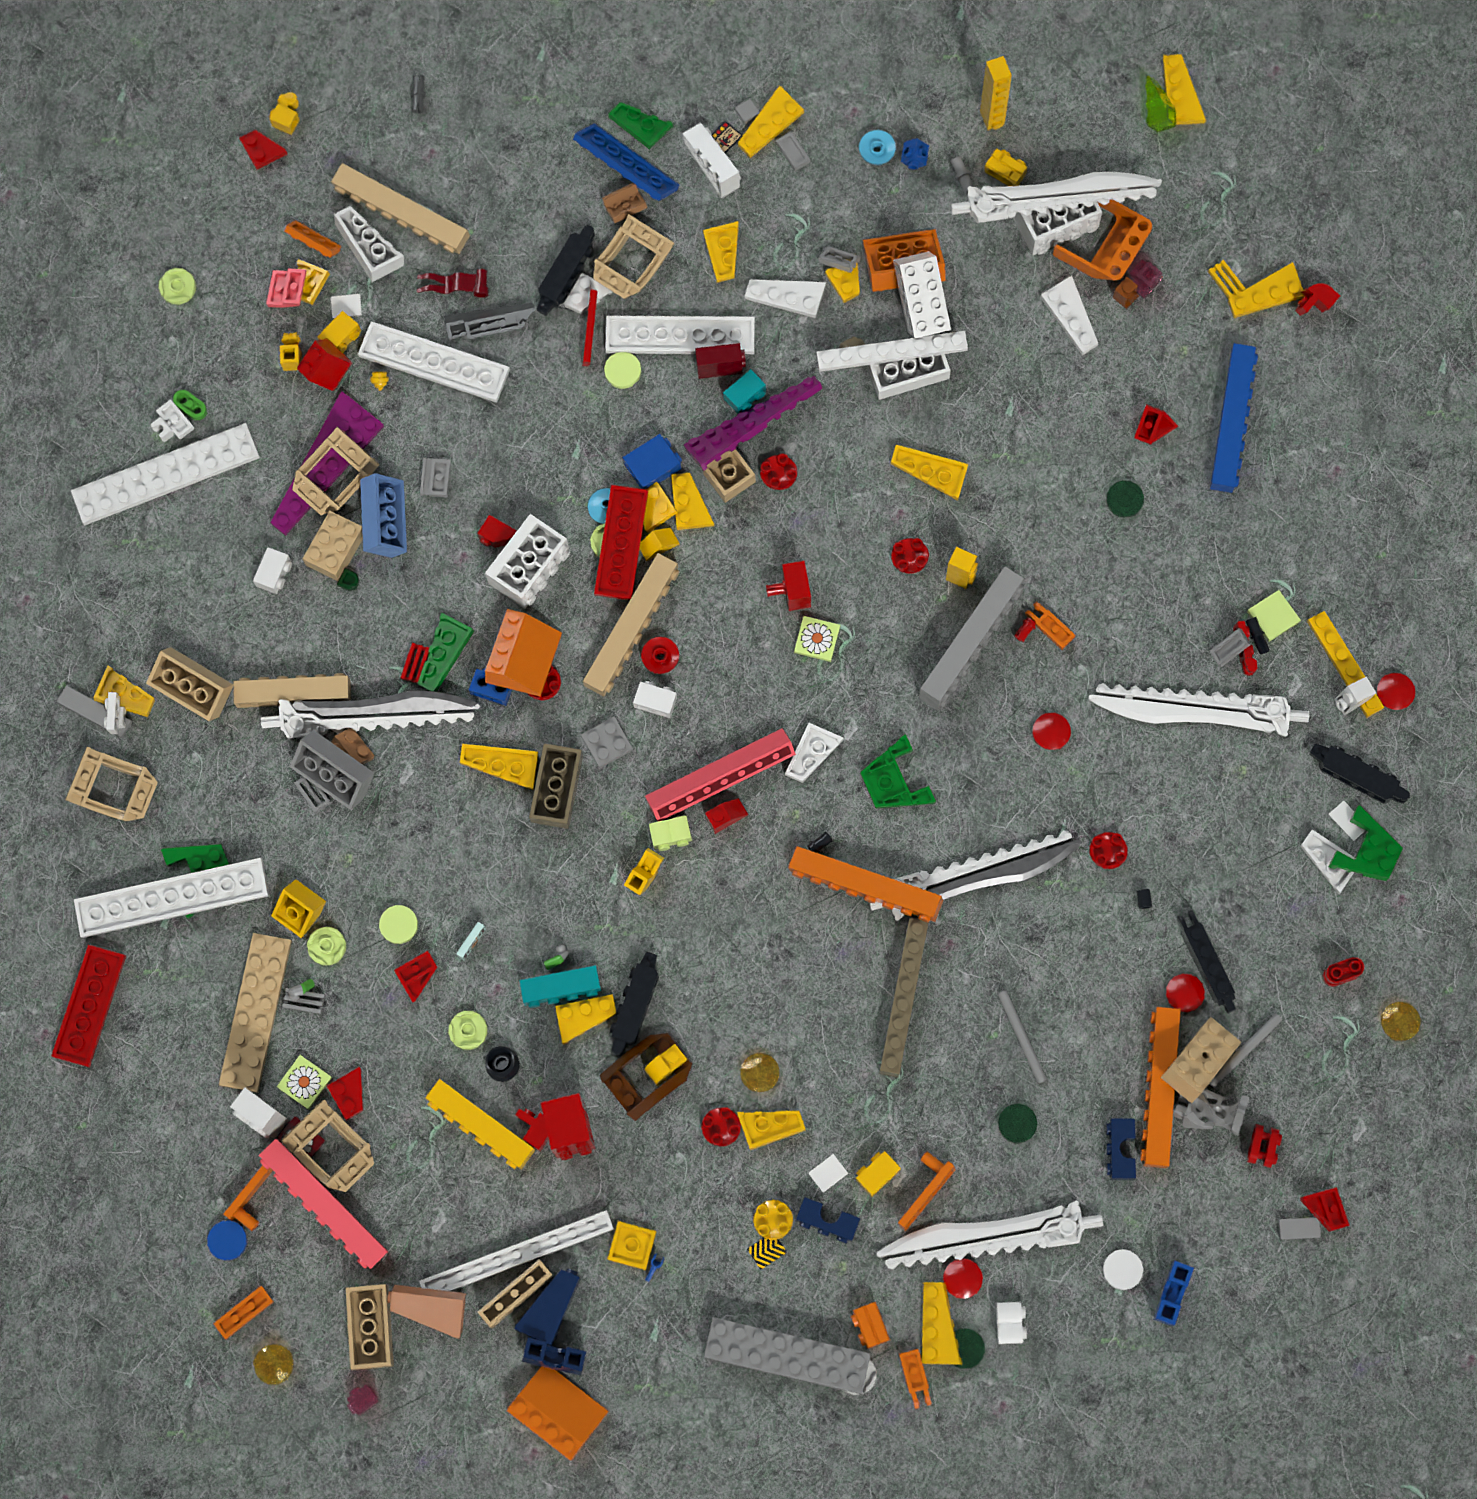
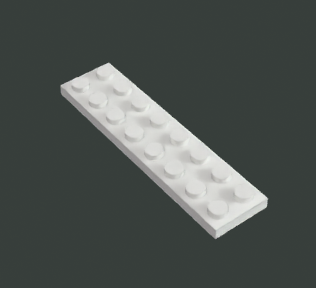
[606,316,755,354]
[358,321,510,403]

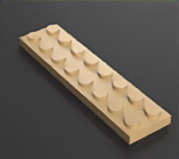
[219,933,292,1093]

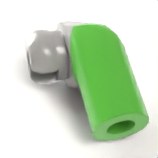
[544,944,569,970]
[288,979,315,1001]

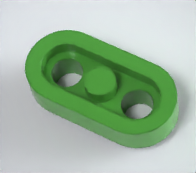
[173,390,207,420]

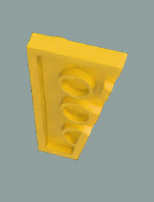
[1163,54,1206,125]
[738,85,804,158]
[1228,262,1304,318]
[891,445,968,501]
[460,744,539,790]
[922,1282,963,1365]

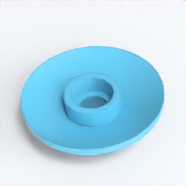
[859,130,896,165]
[588,488,610,524]

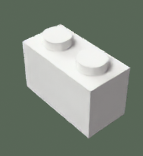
[253,547,292,594]
[633,681,677,718]

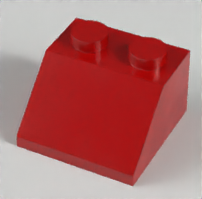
[297,338,352,391]

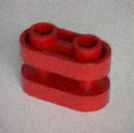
[1322,957,1364,987]
[1247,1124,1282,1168]

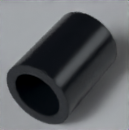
[1136,889,1152,909]

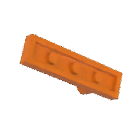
[898,1151,956,1231]
[224,1165,273,1231]

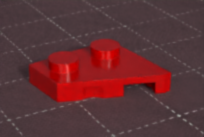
[394,951,438,1003]
[327,1067,364,1120]
[1300,1187,1350,1232]

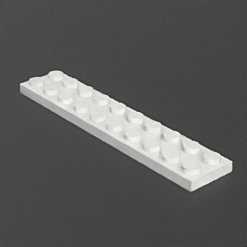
[71,423,260,526]
[74,858,270,938]

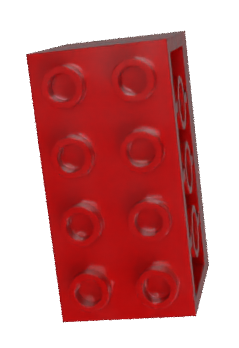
[540,1093,596,1161]

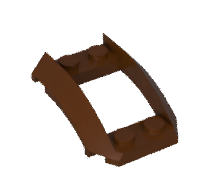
[599,1033,693,1121]

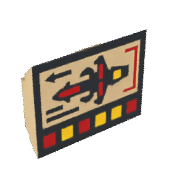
[712,121,743,154]

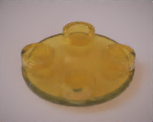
[1381,1002,1421,1041]
[740,1053,780,1092]
[253,1344,294,1385]

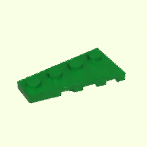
[418,612,474,692]

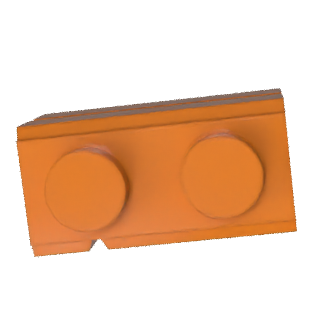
[851,1302,890,1349]

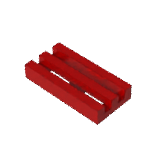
[400,643,430,684]

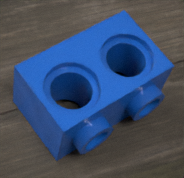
[469,668,512,706]

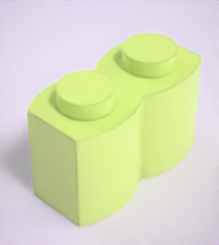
[649,816,692,851]

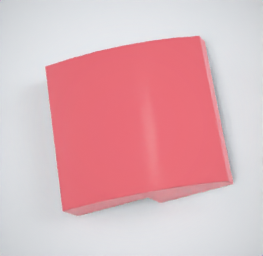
[266,268,307,307]

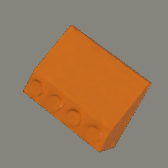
[863,229,946,292]
[485,609,562,697]
[506,1367,609,1461]

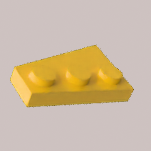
[703,221,739,283]
[671,473,714,530]
[93,665,155,717]
[555,994,616,1045]
[737,1111,806,1150]

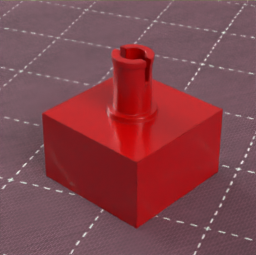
[766,560,811,611]

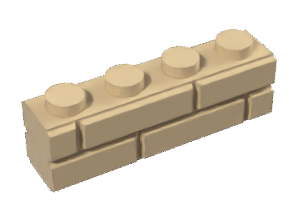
[478,1259,553,1328]

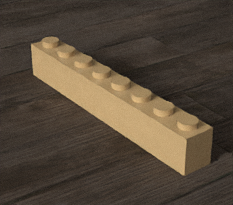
[331,163,470,254]
[583,553,679,697]

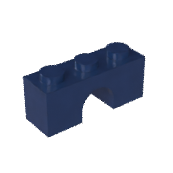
[1106,1118,1136,1180]
[796,1197,860,1244]
[522,1338,587,1375]

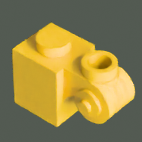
[269,92,300,135]
[280,332,302,371]

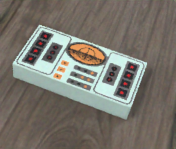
[457,922,486,961]

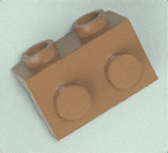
[602,183,647,223]
[331,728,375,765]

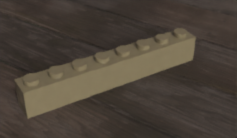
[879,918,929,1078]

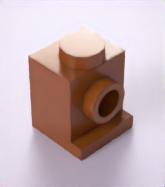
[1113,277,1139,309]

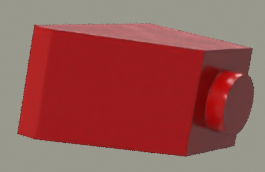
[477,515,517,548]
[705,798,748,834]

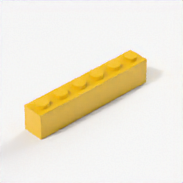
[980,56,1012,130]
[425,1079,535,1170]

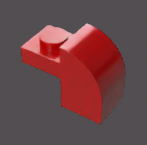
[1295,283,1340,316]
[515,1108,548,1152]

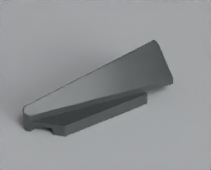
[444,303,535,340]

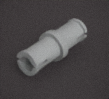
[950,156,974,194]

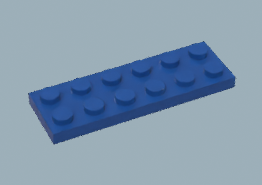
[573,123,680,201]

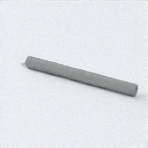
[998,990,1047,1084]
[1209,1013,1282,1088]

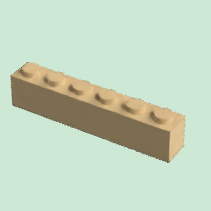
[234,673,351,708]

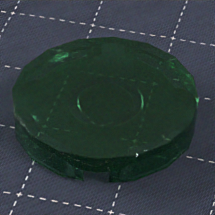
[1106,480,1144,518]
[998,1103,1038,1144]
[954,1328,985,1369]

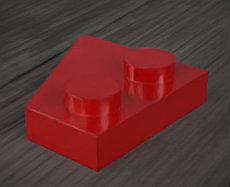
[239,130,287,170]

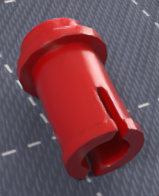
[1014,617,1036,643]

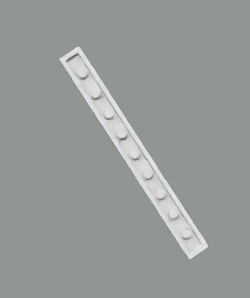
[419,1210,614,1291]

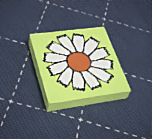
[794,616,840,662]
[277,1055,332,1110]

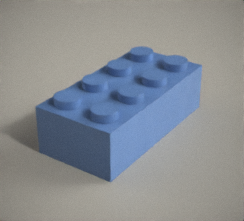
[360,473,407,558]

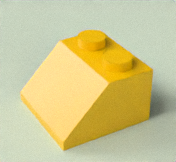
[271,879,326,938]

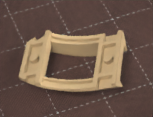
[594,214,675,299]
[292,427,379,515]
[65,747,158,821]
[281,1100,374,1192]

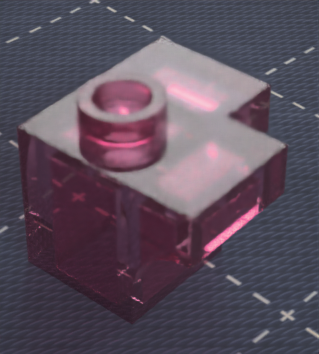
[1130,259,1163,299]

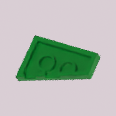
[608,102,673,149]

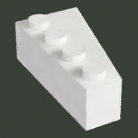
[682,123,741,198]
[334,206,404,282]

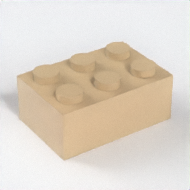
[303,511,363,581]

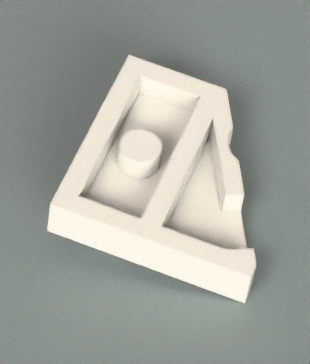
[564,273,613,314]

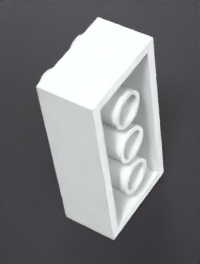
[867,354,950,400]
[230,1088,289,1139]

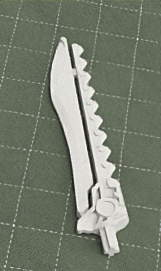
[951,172,1162,223]
[1088,683,1309,737]
[877,1201,1103,1270]

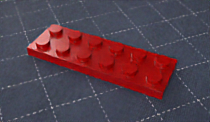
[594,485,649,600]
[51,945,126,1068]

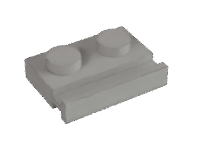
[420,458,451,498]

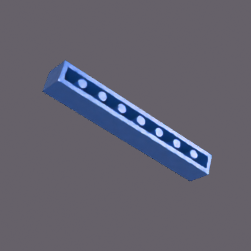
[1210,343,1258,493]

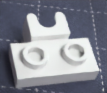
[151,399,195,442]
[104,692,126,734]

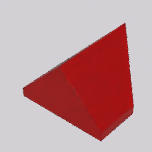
[1134,404,1179,445]

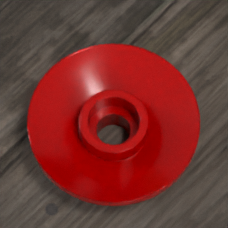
[641,637,679,674]

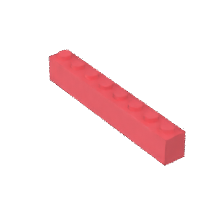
[645,728,796,822]
[259,1139,388,1269]

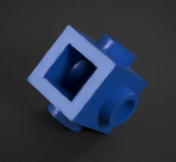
[901,138,929,170]

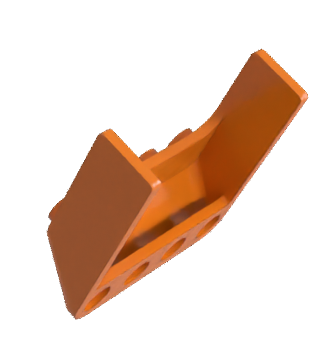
[1053,192,1152,281]

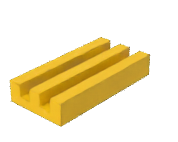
[1208,260,1245,299]

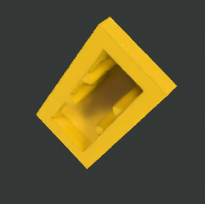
[640,528,680,562]

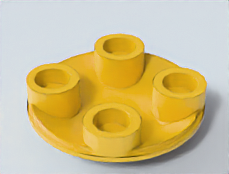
[753,1200,793,1240]

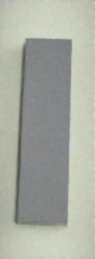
[57,686,132,738]

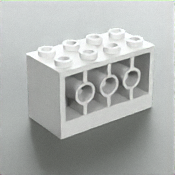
[1013,175,1102,256]
[893,252,951,338]
[485,514,570,609]

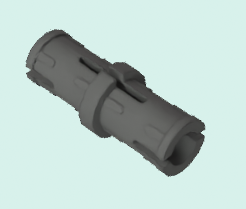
[411,75,425,114]

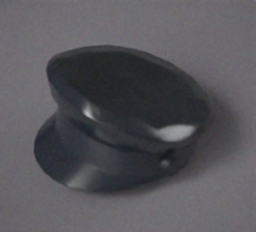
[485,1046,520,1082]

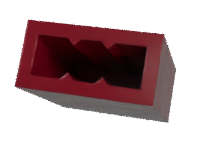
[695,343,746,379]

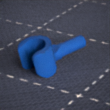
[645,1253,665,1282]

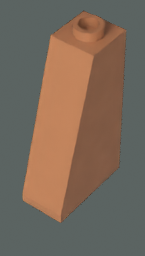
[387,1285,466,1338]

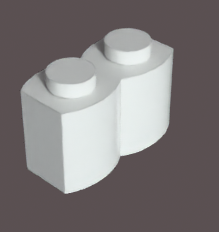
[996,1302,1027,1344]

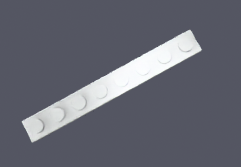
[817,331,968,372]

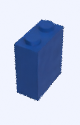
[622,434,682,489]

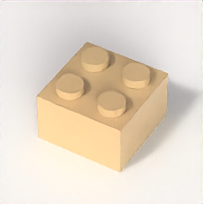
[703,449,756,503]

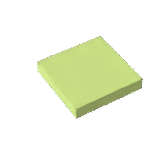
[1247,590,1301,642]

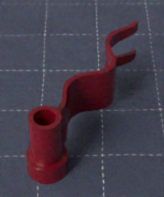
[416,269,489,298]

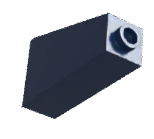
[514,1268,581,1346]

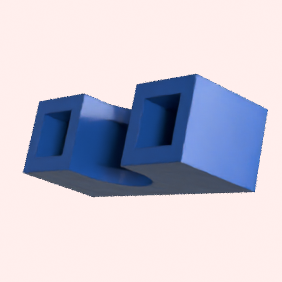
[1153,1261,1194,1327]

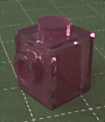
[347,1384,380,1416]

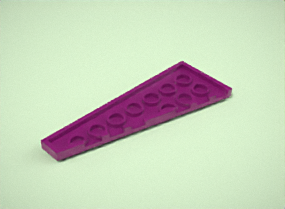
[683,376,823,471]
[270,391,384,536]

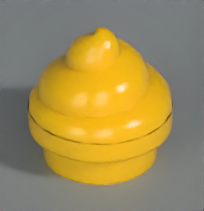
[370,371,389,391]

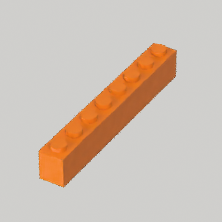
[788,846,943,922]
[1140,1007,1180,1169]

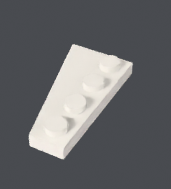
[745,280,826,318]

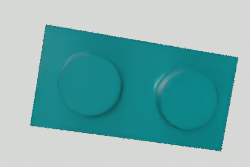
[723,369,766,414]

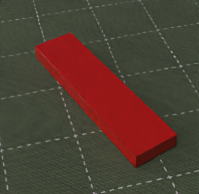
[582,289,598,367]

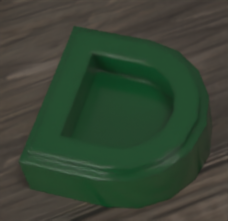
[337,568,359,591]

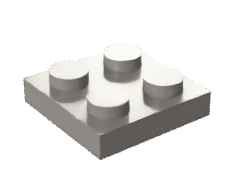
[581,717,633,768]

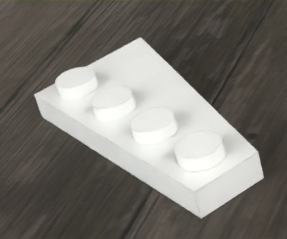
[1041,276,1098,355]

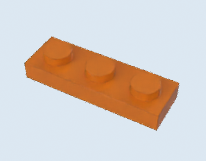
[284,220,341,258]
[213,1286,274,1340]

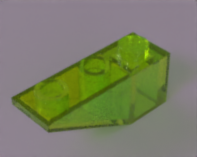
[1145,75,1176,133]

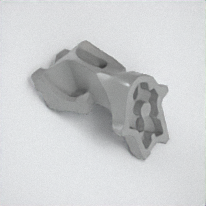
[1173,1089,1250,1135]

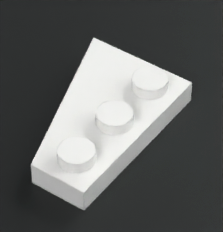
[785,723,844,783]
[1300,830,1355,894]

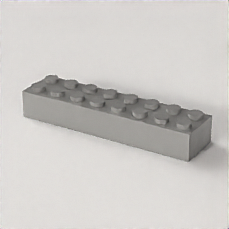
[919,567,1025,711]
[704,1317,871,1395]

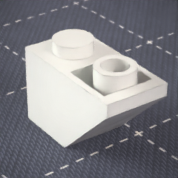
[1334,677,1376,715]

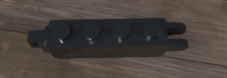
[536,225,595,316]
[1309,743,1410,804]
[1177,910,1236,1014]
[609,952,659,1057]

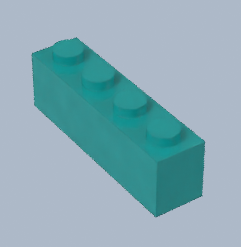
[519,965,601,1008]

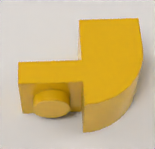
[624,848,664,895]
[644,1044,687,1086]

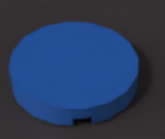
[207,1220,248,1261]

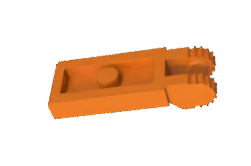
[1025,602,1076,650]
[899,1349,932,1409]

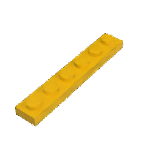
[1307,611,1384,718]

